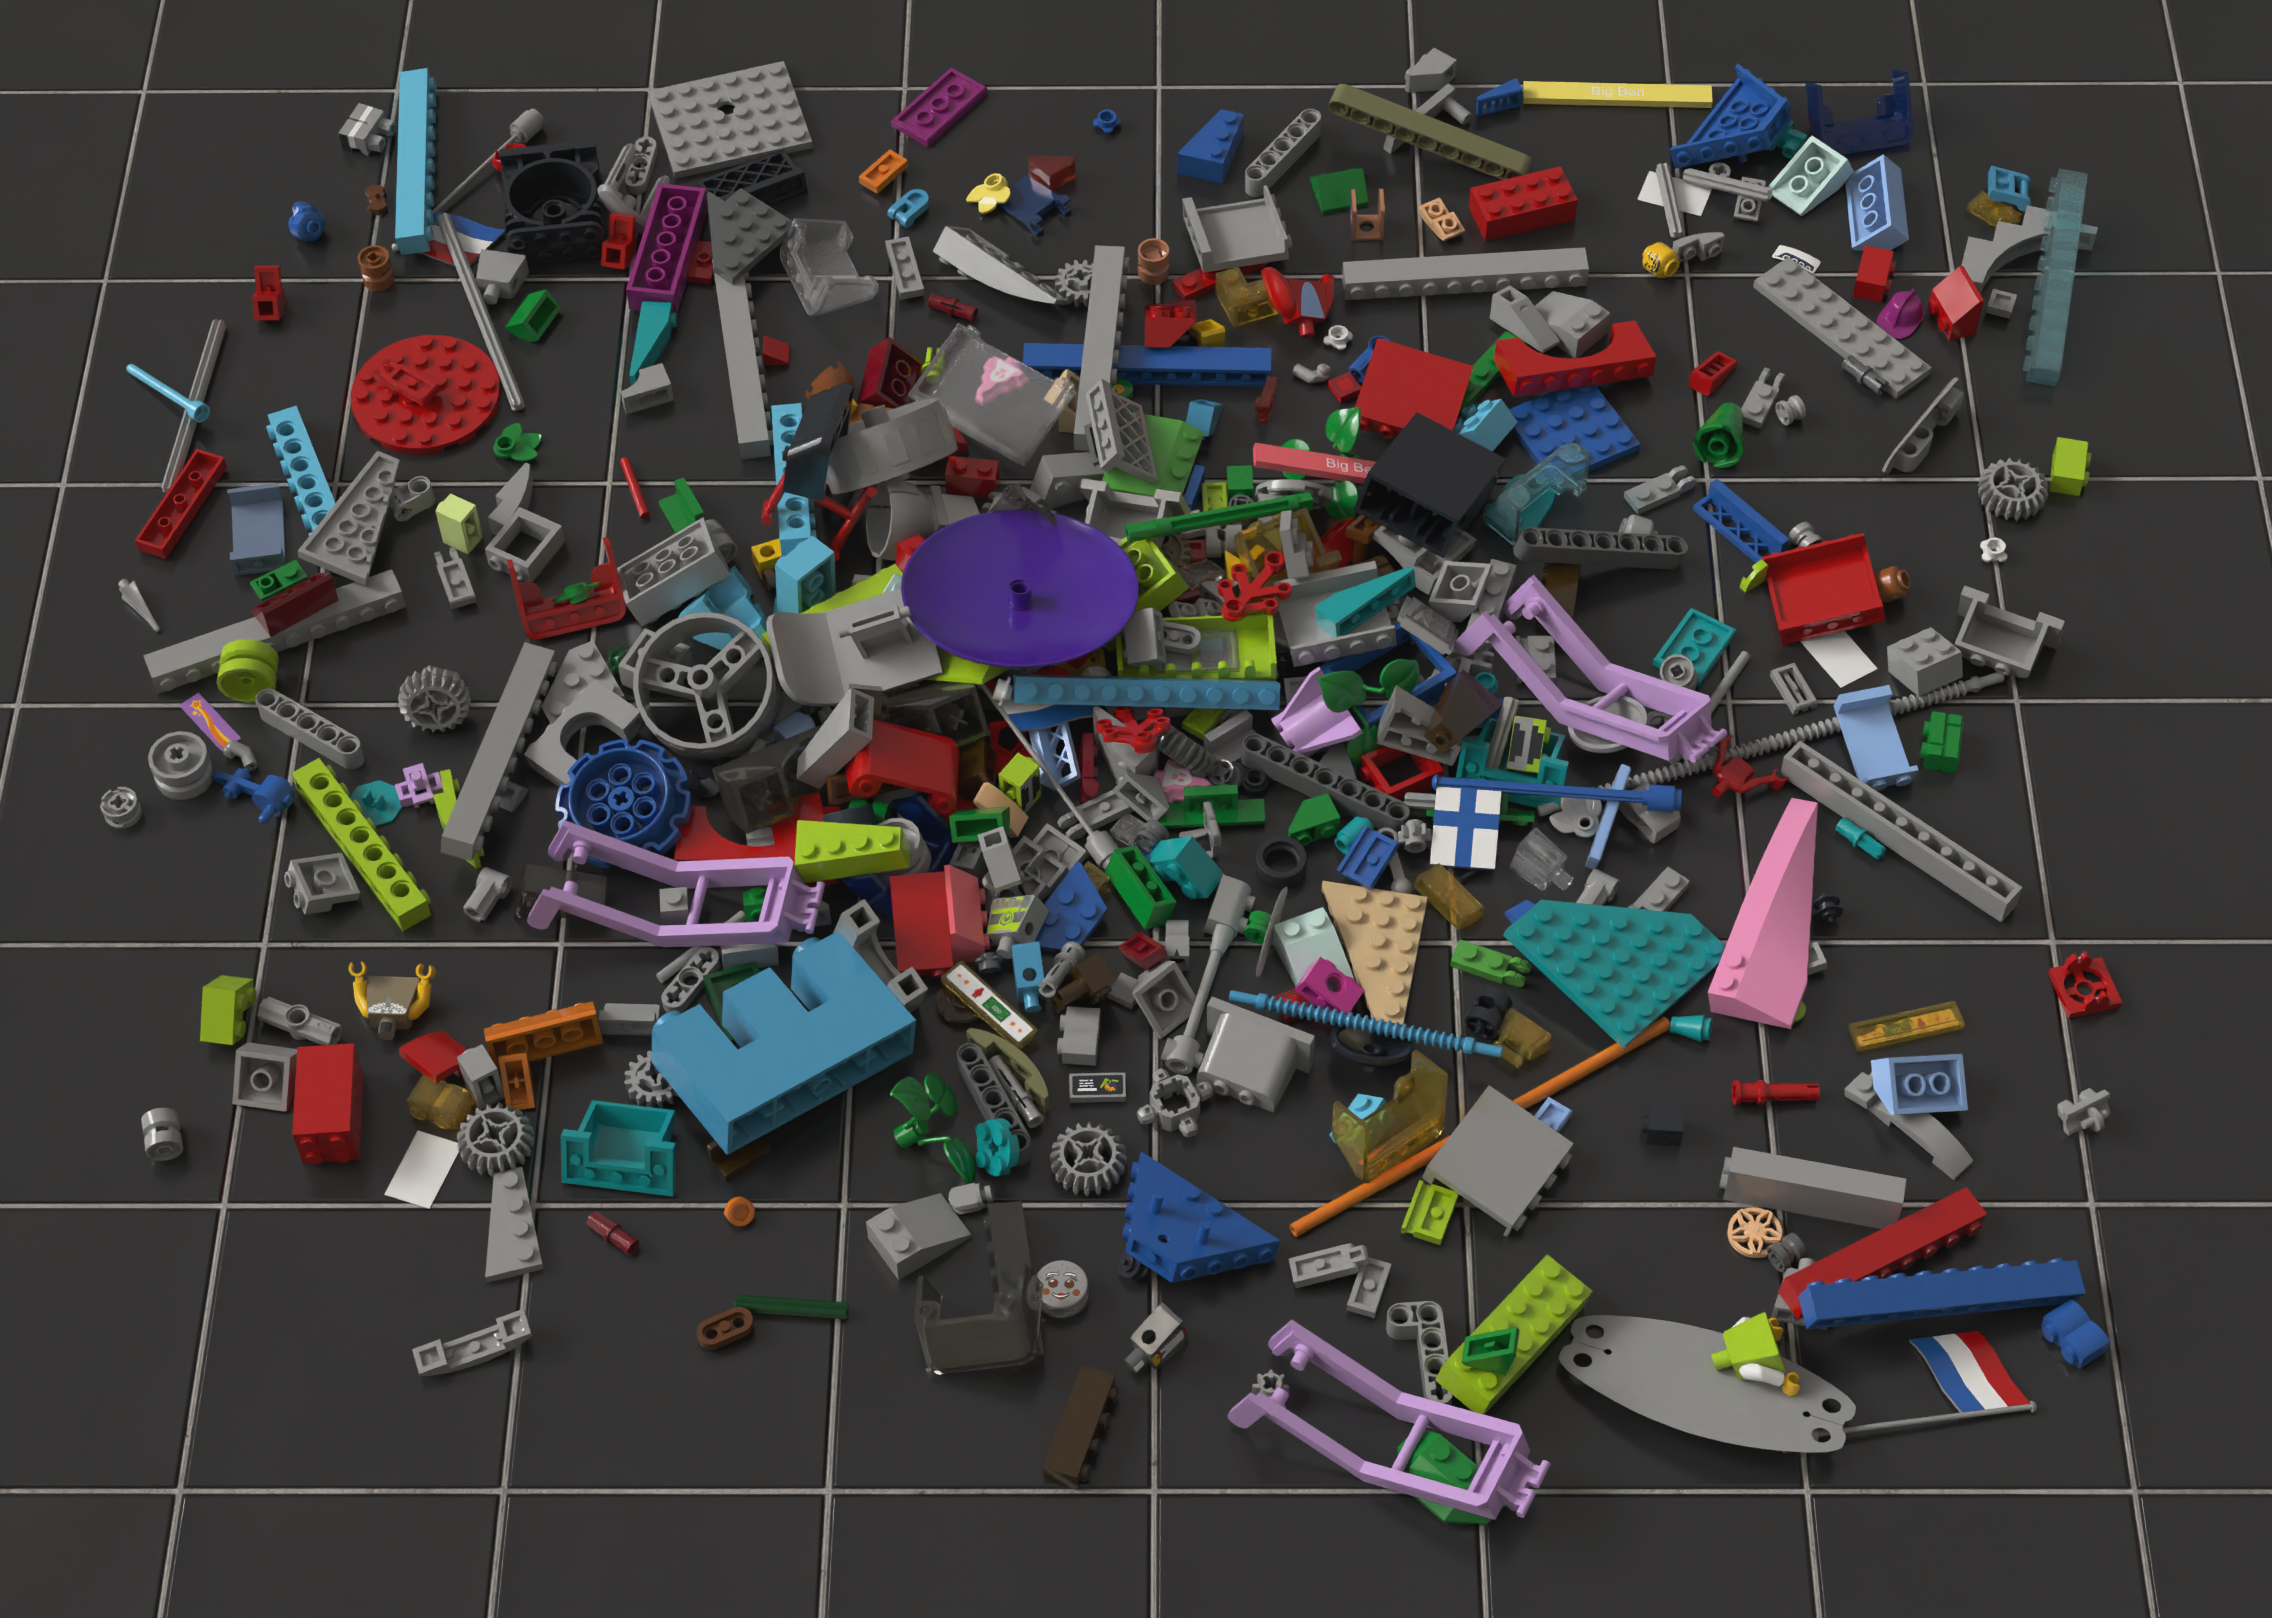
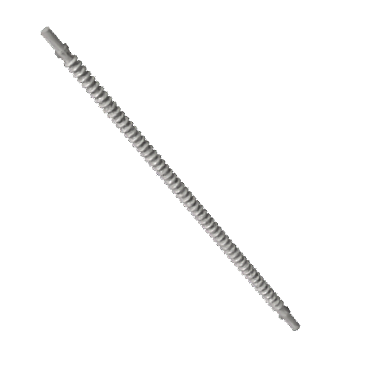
[1537,672,2004,817]

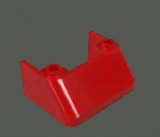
[507,537,626,640]

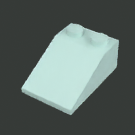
[1768,136,1854,216]
[1272,907,1355,1006]

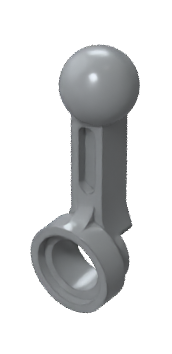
[1377,828,1413,894]

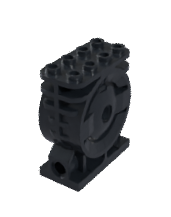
[499,140,605,265]

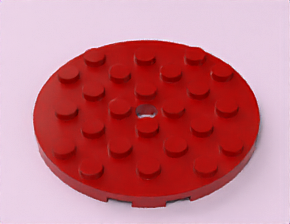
[351,335,501,455]

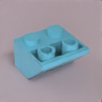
[1453,399,1517,451]

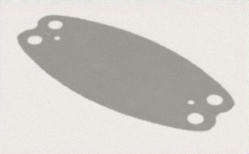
[1559,1315,1856,1453]

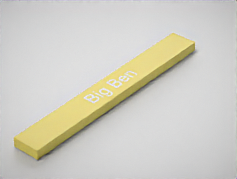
[1523,81,1713,108]

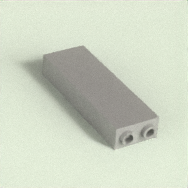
[1719,1147,1906,1229]

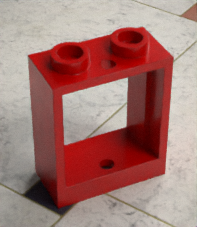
[1359,746,1444,802]

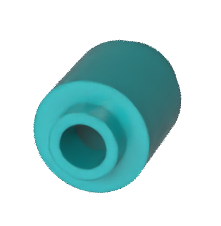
[1335,816,1374,855]

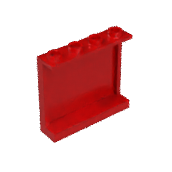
[1355,338,1473,438]
[1762,533,1886,645]

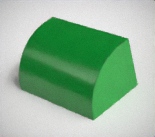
[505,289,562,342]
[949,807,1010,843]

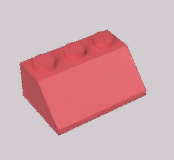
[944,865,990,964]

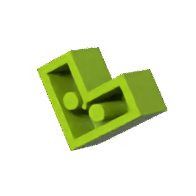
[200,975,256,1045]

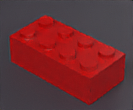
[1469,166,1578,242]

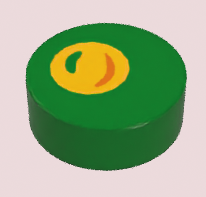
[1112,379,1133,400]

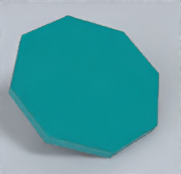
[350,780,403,827]

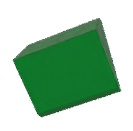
[1310,168,1369,214]

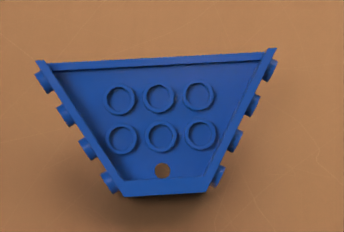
[1670,63,1791,169]
[1122,1152,1280,1283]

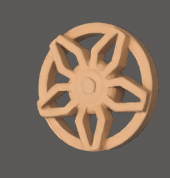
[1727,1207,1782,1258]

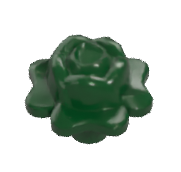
[606,645,630,675]

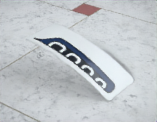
[1772,245,1821,274]

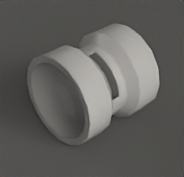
[1789,522,1824,547]

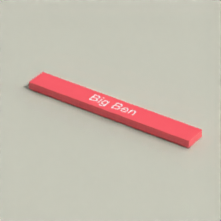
[1253,443,1376,484]

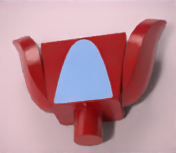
[1261,267,1334,338]

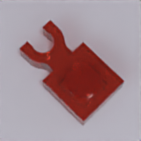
[1255,376,1277,424]

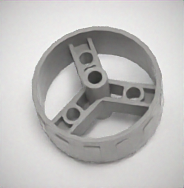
[826,397,958,494]
[633,612,782,761]

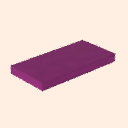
[891,67,988,147]

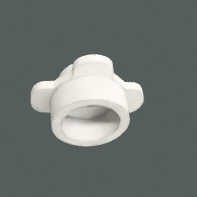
[1324,325,1353,350]
[1980,538,2007,562]
[992,676,1013,707]

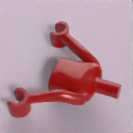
[1712,728,1788,797]

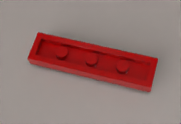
[1172,263,1268,300]

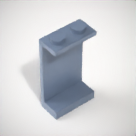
[227,483,286,576]

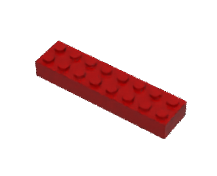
[135,449,227,559]

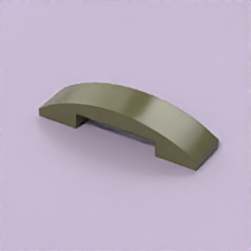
[966,1028,1049,1113]

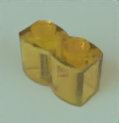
[406,1074,475,1130]

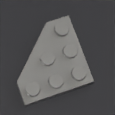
[541,641,625,724]

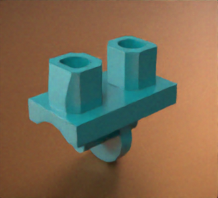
[1767,121,1807,159]

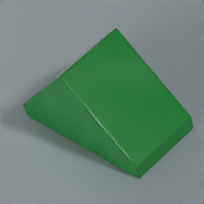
[1462,1327,1520,1376]

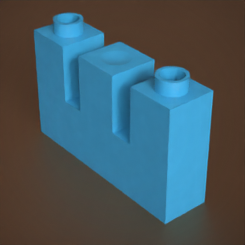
[652,931,916,1155]

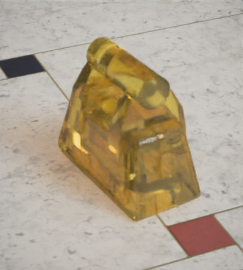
[1493,1008,1552,1068]

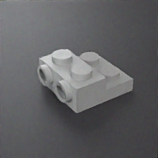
[1280,510,1314,580]
[285,853,360,915]

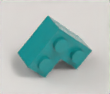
[1147,836,1225,900]

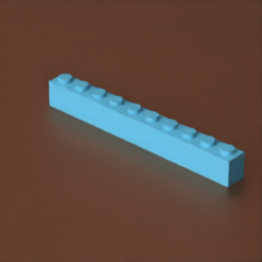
[395,68,437,255]

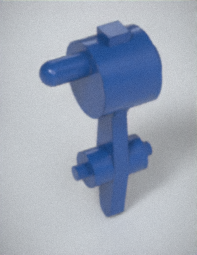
[211,768,295,824]

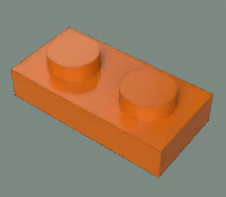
[859,149,908,194]

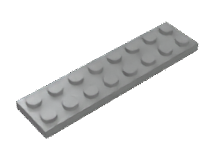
[1753,257,1932,399]

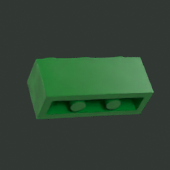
[1105,845,1176,929]

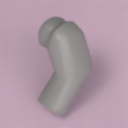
[223,740,258,771]

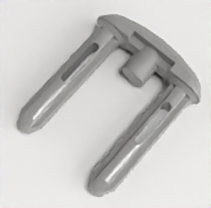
[597,143,670,234]

